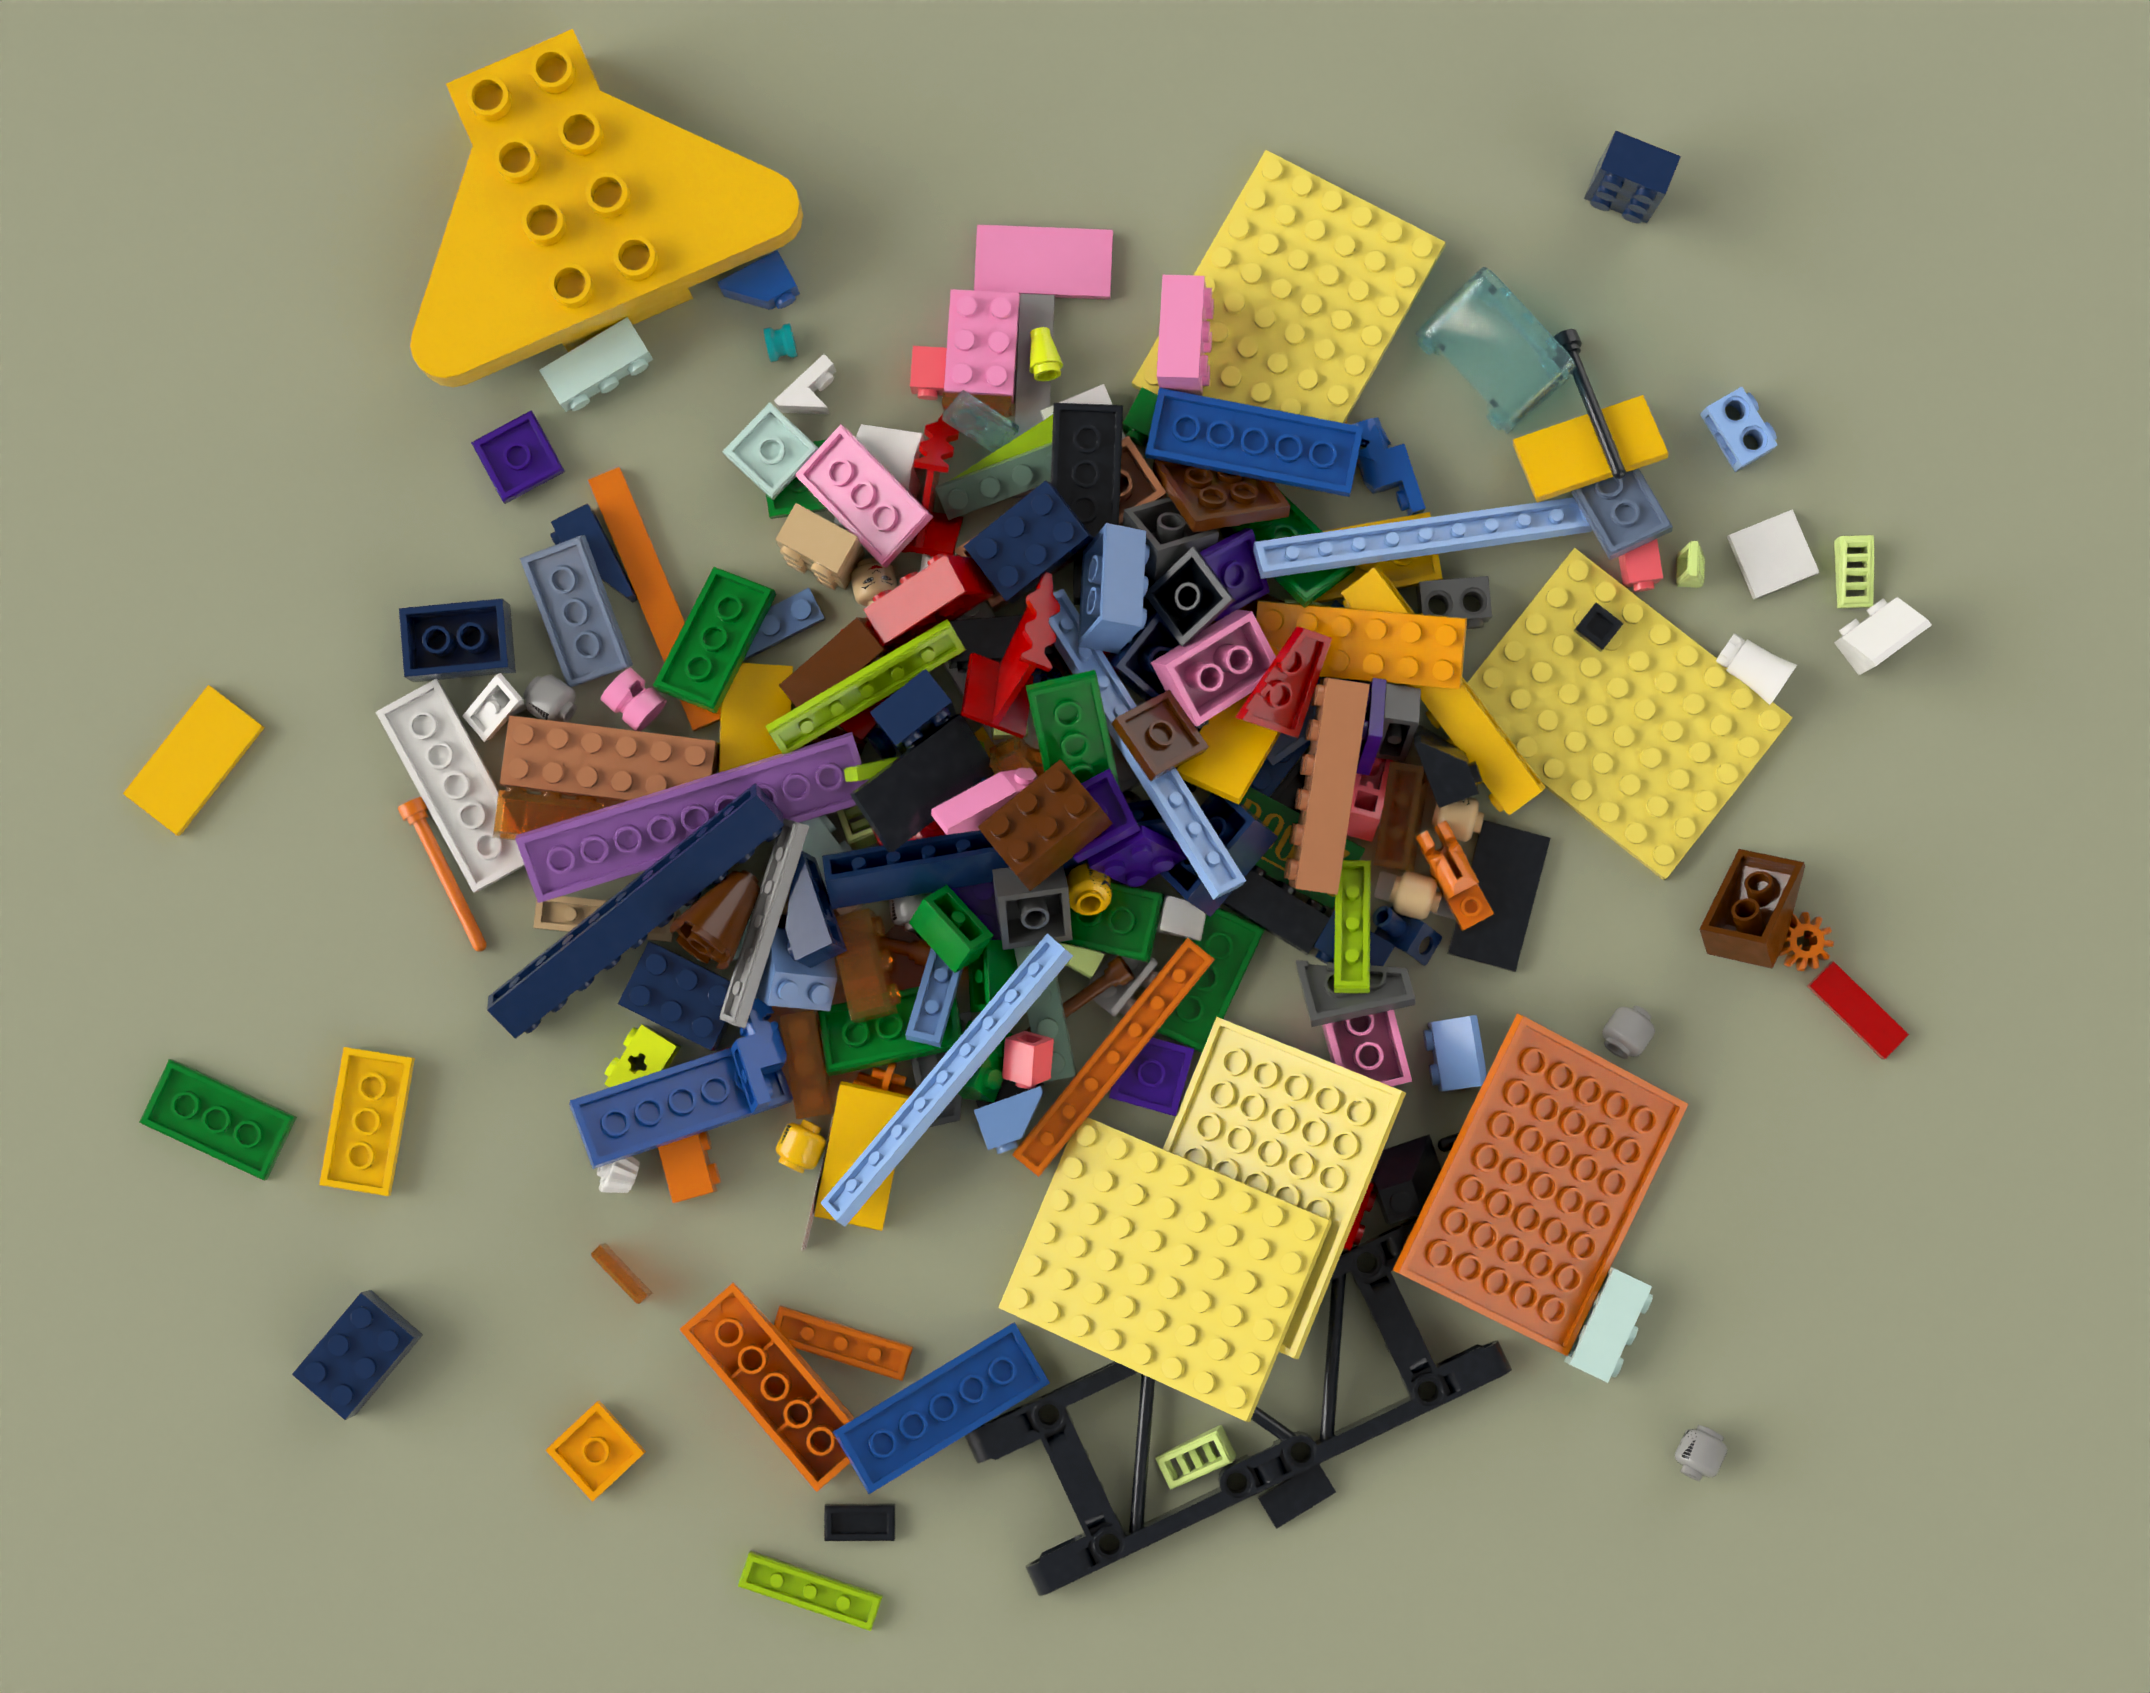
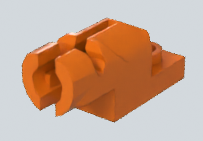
[1415,820,1494,931]

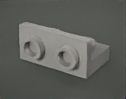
[1086,955,1159,1017]

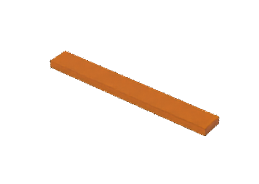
[588,467,721,732]
[1012,938,1215,1177]

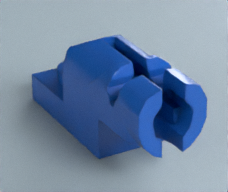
[1352,417,1426,516]
[730,998,787,1114]

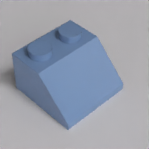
[756,927,837,1011]
[1423,1015,1487,1091]
[974,1086,1044,1154]

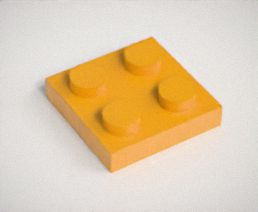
[545,1400,646,1502]

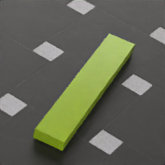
[766,619,966,754]

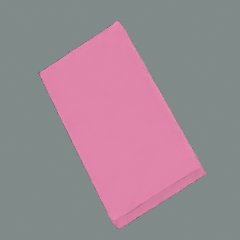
[974,225,1113,300]
[795,424,933,568]

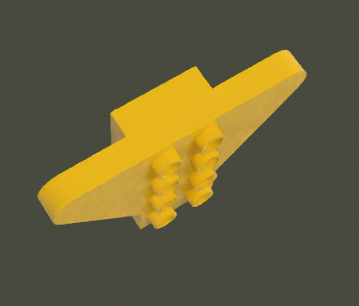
[410,29,803,388]

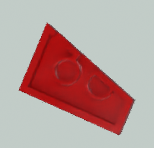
[1235,626,1332,738]

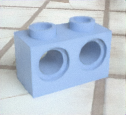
[1700,387,1777,472]

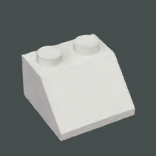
[1834,597,1932,675]

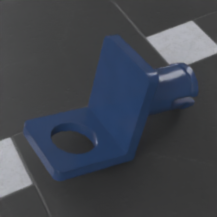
[1373,906,1442,966]

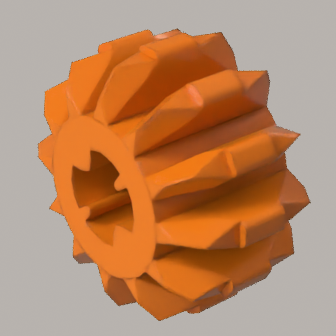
[1779,912,1834,971]

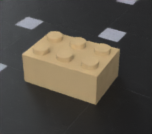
[775,503,865,590]

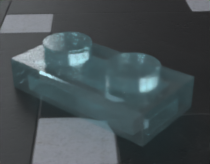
[942,390,1019,452]

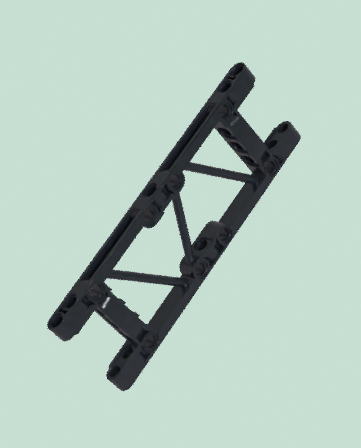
[965,1216,1512,1596]

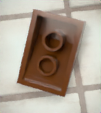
[1699,849,1805,969]

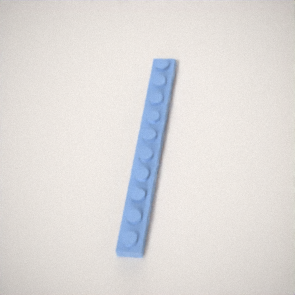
[1253,497,1592,579]
[1049,589,1246,900]
[821,933,1073,1227]

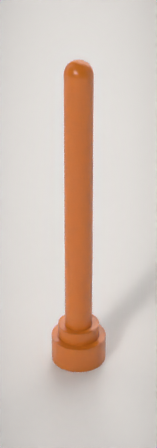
[397,797,487,952]

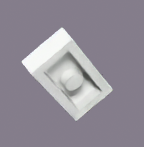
[774,354,836,414]
[462,673,526,742]
[1156,896,1206,941]

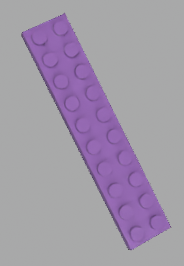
[515,732,868,903]

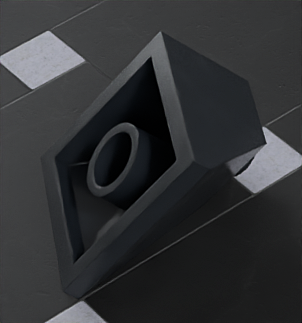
[1145,547,1235,647]
[1414,725,1483,808]
[1371,1134,1441,1224]

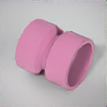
[601,667,667,732]

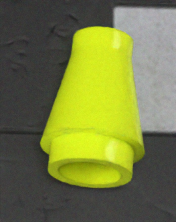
[1029,327,1063,381]

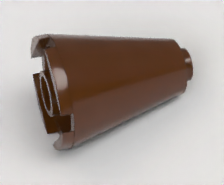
[670,870,760,969]

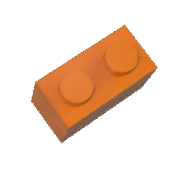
[658,1131,721,1203]

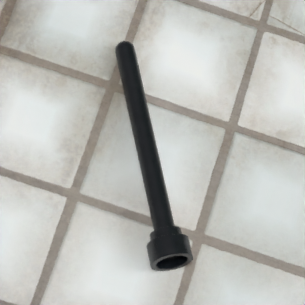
[1551,329,1626,479]

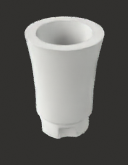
[1716,633,1797,705]

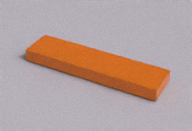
[774,1305,913,1381]

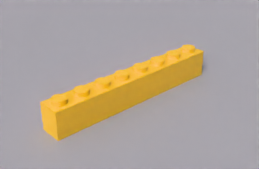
[1341,566,1546,816]

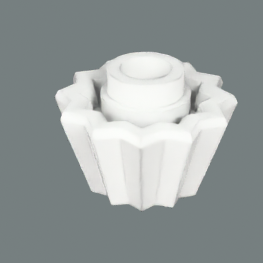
[597,1156,640,1193]

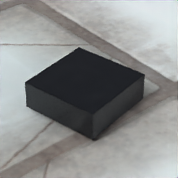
[1574,602,1624,652]

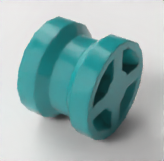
[763,323,798,362]

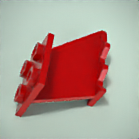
[901,412,963,557]
[961,572,1060,738]

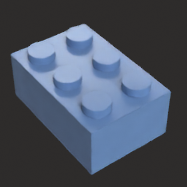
[1078,523,1150,654]

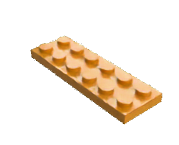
[1256,601,1467,689]

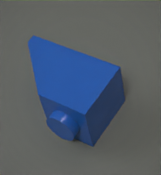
[717,250,800,310]

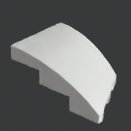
[834,424,925,529]

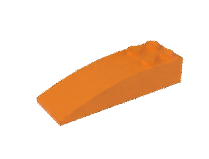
[679,1282,855,1492]

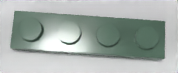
[936,442,1052,520]
[1014,945,1077,1082]

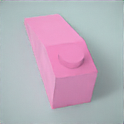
[931,768,1038,835]

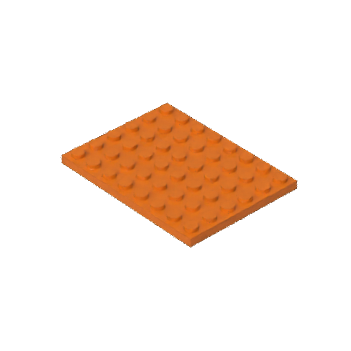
[1393,1014,1688,1356]

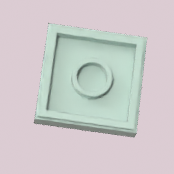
[722,402,819,500]

